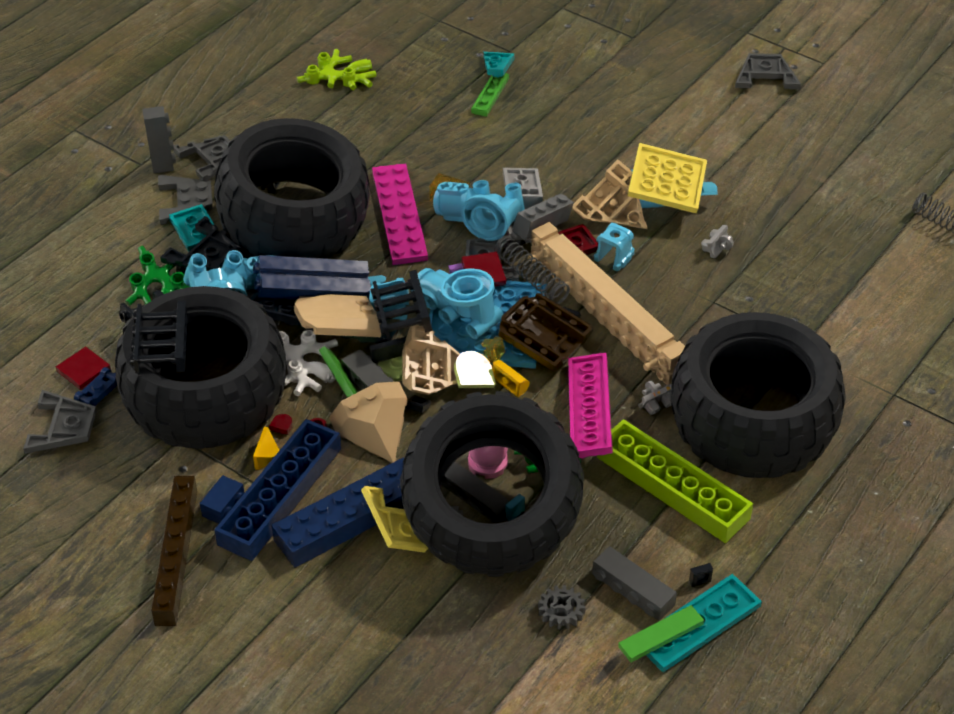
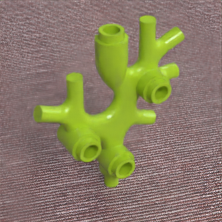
[297,49,377,90]

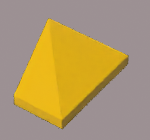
[253,427,280,470]

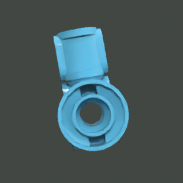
[433,180,525,241]
[183,250,274,296]
[411,268,503,339]

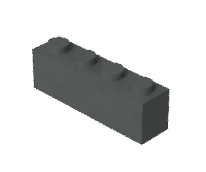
[142,106,176,174]
[512,194,574,240]
[341,349,406,394]
[592,546,677,621]

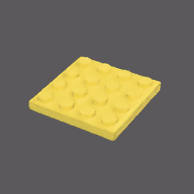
[627,143,707,214]

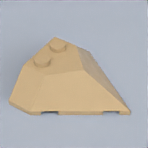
[572,159,647,229]
[402,325,460,395]
[329,382,408,463]

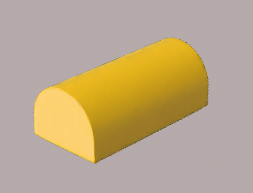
[492,360,530,397]

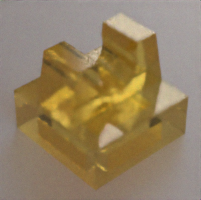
[481,336,505,363]

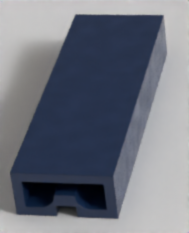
[253,255,371,299]

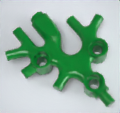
[125,246,190,306]

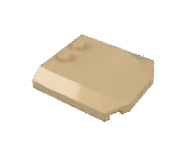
[294,294,381,337]

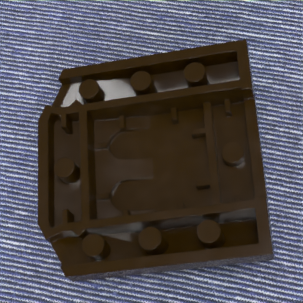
[498,293,594,372]

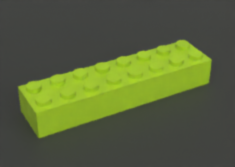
[597,419,753,544]

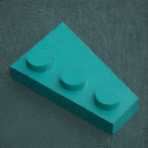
[483,51,515,77]

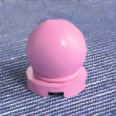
[468,446,508,479]

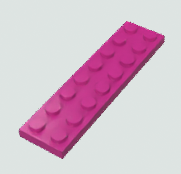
[372,163,428,265]
[568,353,613,458]

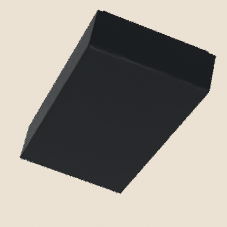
[370,336,406,363]

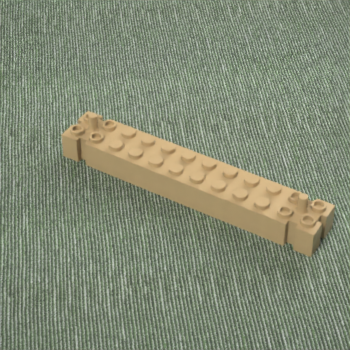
[529,222,685,385]

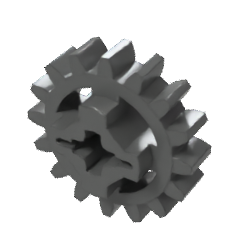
[538,585,585,630]

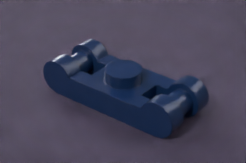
[74,367,117,406]

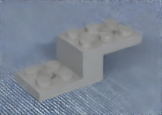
[503,168,543,241]

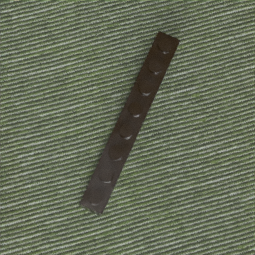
[151,476,198,626]

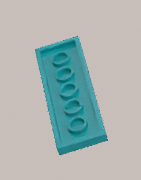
[646,574,762,673]

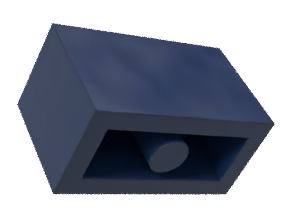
[200,475,245,524]

